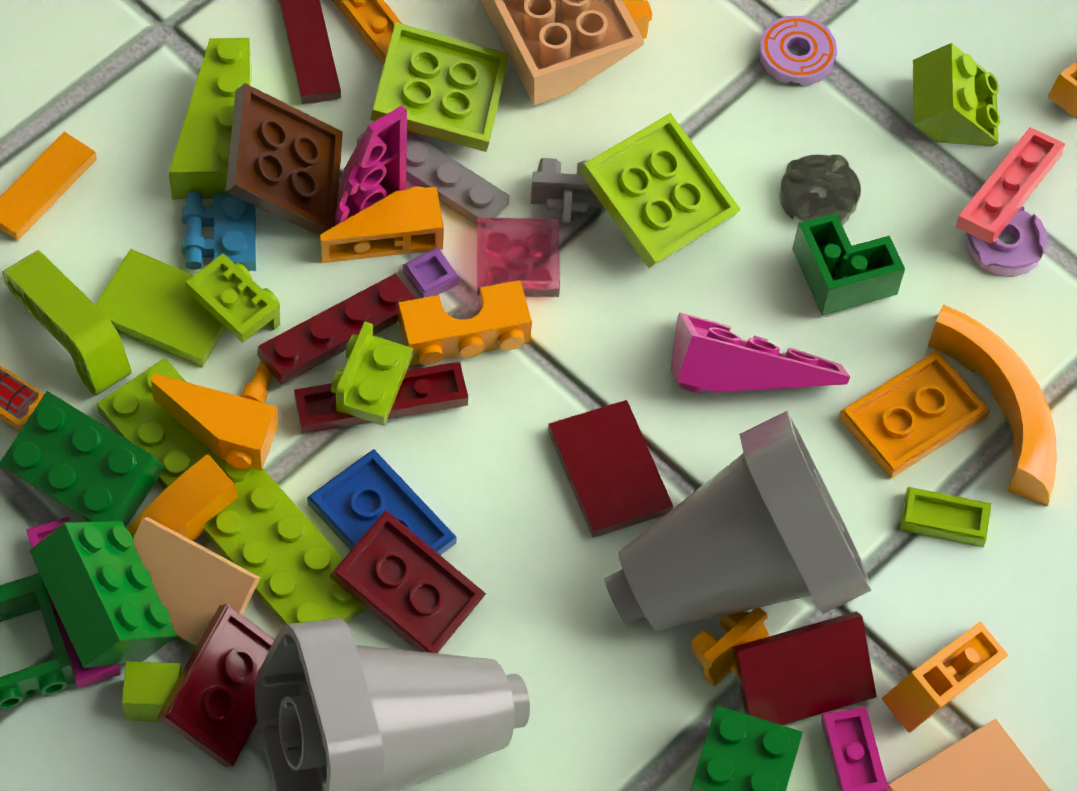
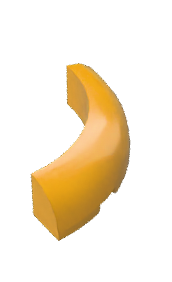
[928,304,1057,506]

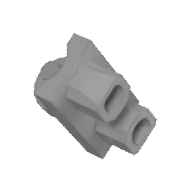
[530,158,603,223]

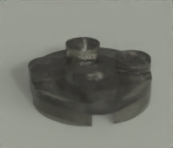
[779,154,861,225]

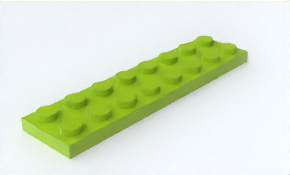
[96,358,367,625]

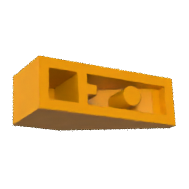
[320,186,444,263]
[151,373,278,471]
[881,621,1008,733]

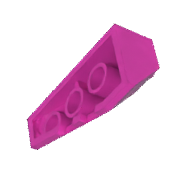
[335,105,407,226]
[671,312,850,394]

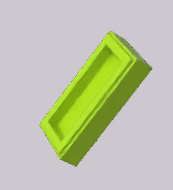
[899,487,992,547]

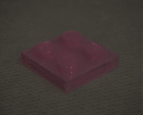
[477,218,560,297]

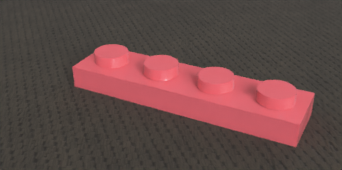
[956,127,1065,245]

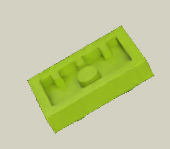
[186,253,280,343]
[331,322,413,426]

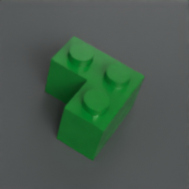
[792,213,905,315]

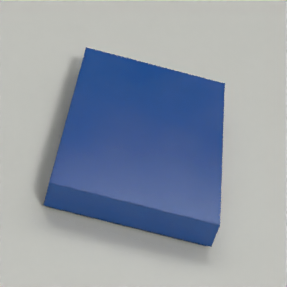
[307,449,457,555]

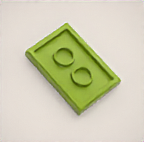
[95,248,226,367]

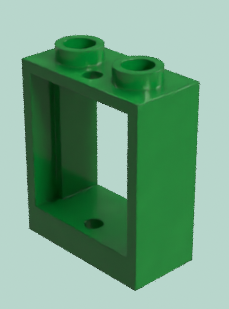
[0,573,75,710]

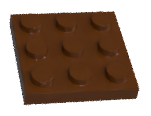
[225,83,343,236]

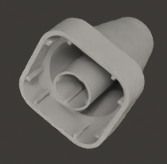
[604,411,872,631]
[255,618,530,791]

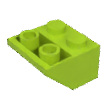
[913,42,1000,146]

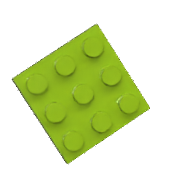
[370,22,509,152]
[578,113,741,269]

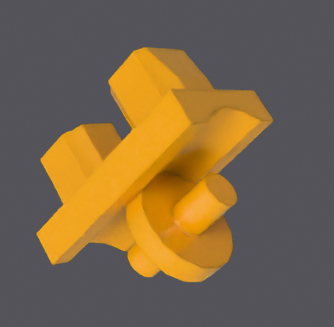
[691,608,769,687]

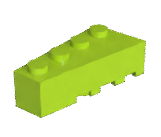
[169,38,252,200]

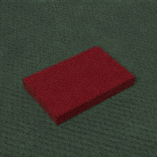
[548,400,674,538]
[329,510,486,653]
[157,604,274,767]
[732,611,877,725]

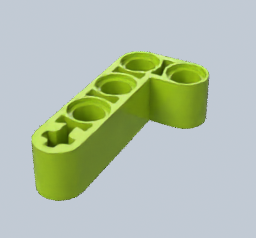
[1,250,132,396]

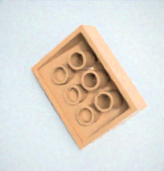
[480,0,644,105]

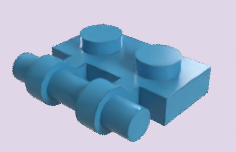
[181,192,256,271]

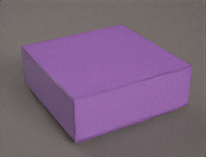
[403,247,459,298]

